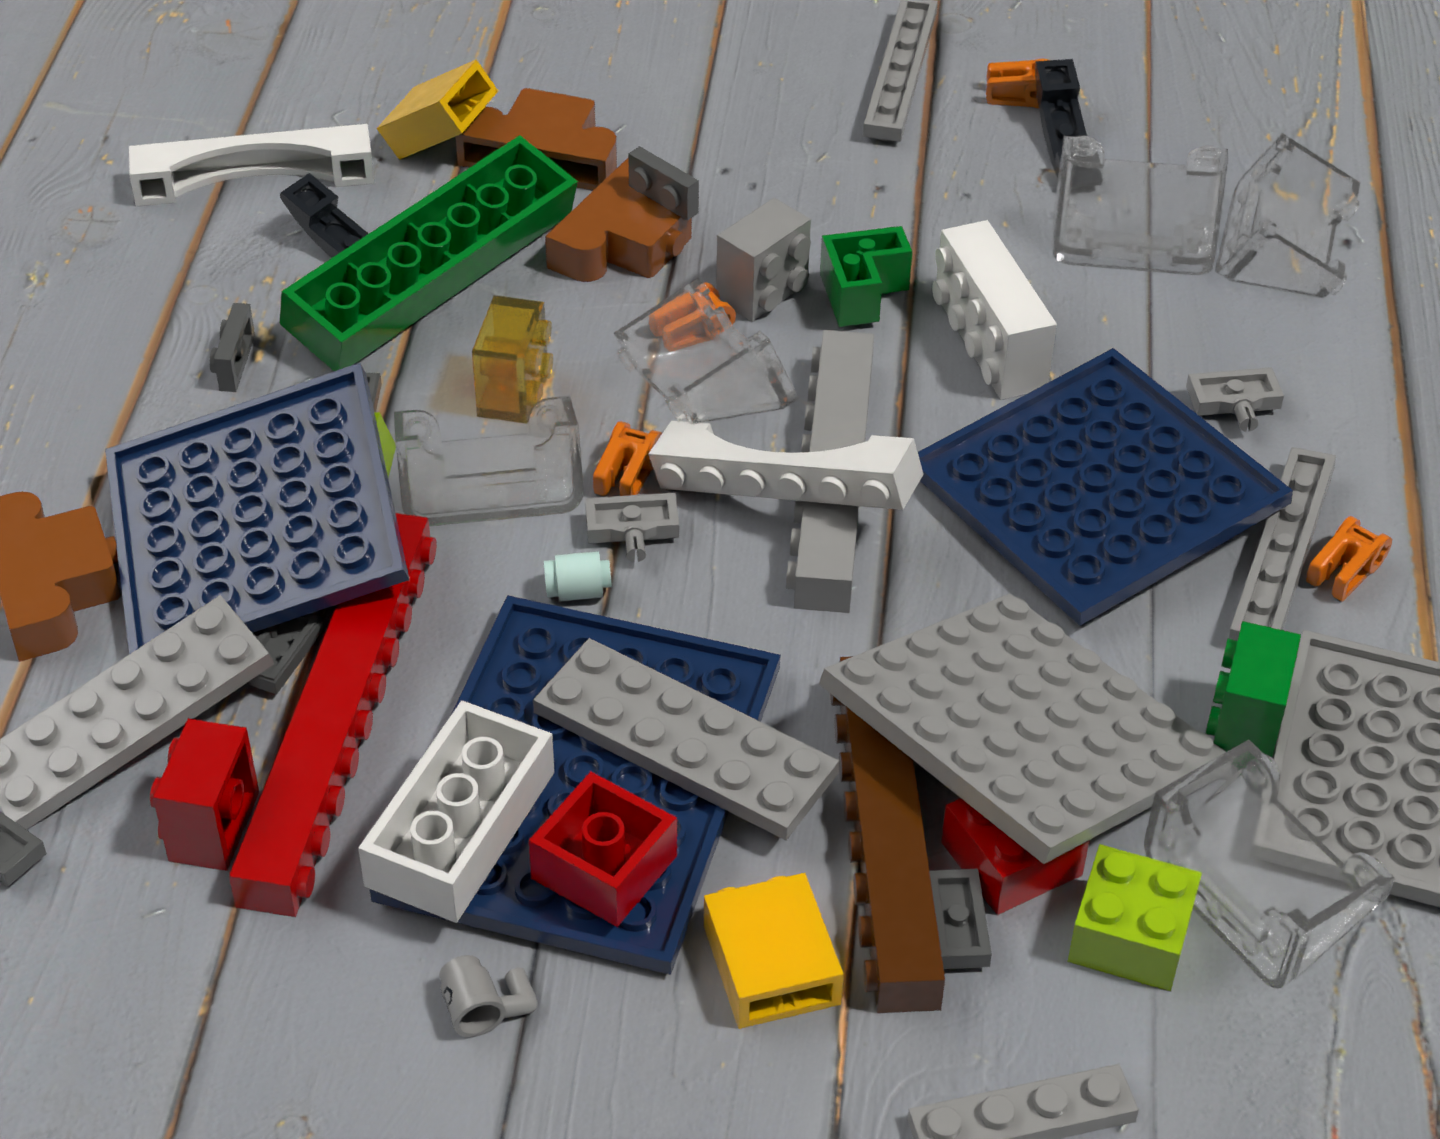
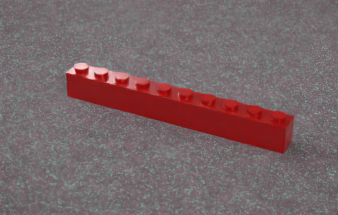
[229,513,437,917]

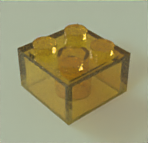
[472,295,553,424]

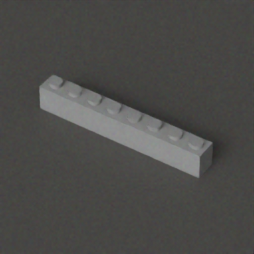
[786,330,874,613]

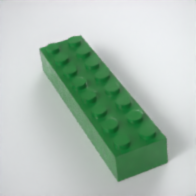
[279,135,578,371]

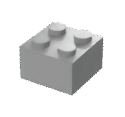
[716,198,811,322]

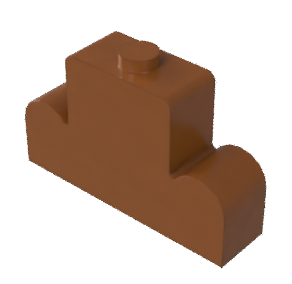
[456,88,617,190]
[545,158,692,282]
[0,491,121,662]

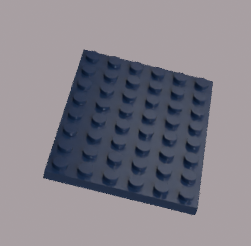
[369,595,781,975]

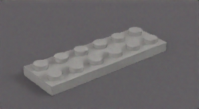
[0,595,274,830]
[533,638,839,840]

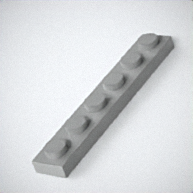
[863,0,938,142]
[1229,447,1336,640]

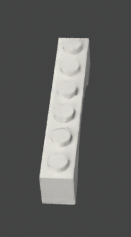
[129,124,375,207]
[649,421,923,510]

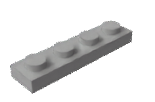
[907,1064,1139,1139]

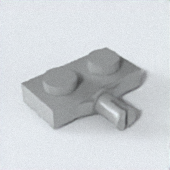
[1186,367,1284,432]
[585,493,679,562]

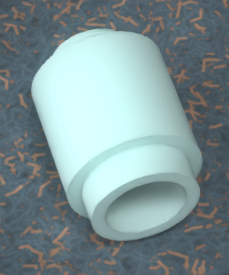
[544,551,612,601]

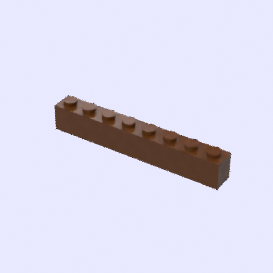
[830,656,945,1013]

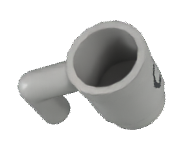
[439,955,537,1037]

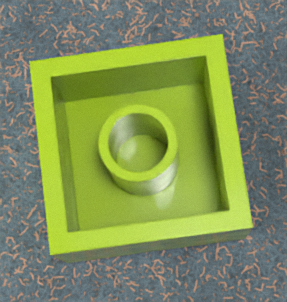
[1067,844,1202,992]

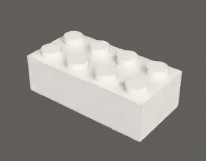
[932,220,1057,400]
[358,700,554,923]

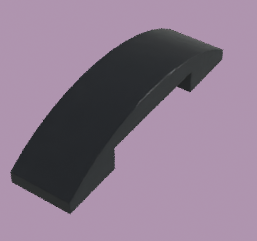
[1034,59,1103,187]
[280,173,369,258]

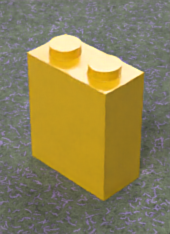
[376,59,498,160]
[704,873,844,1029]

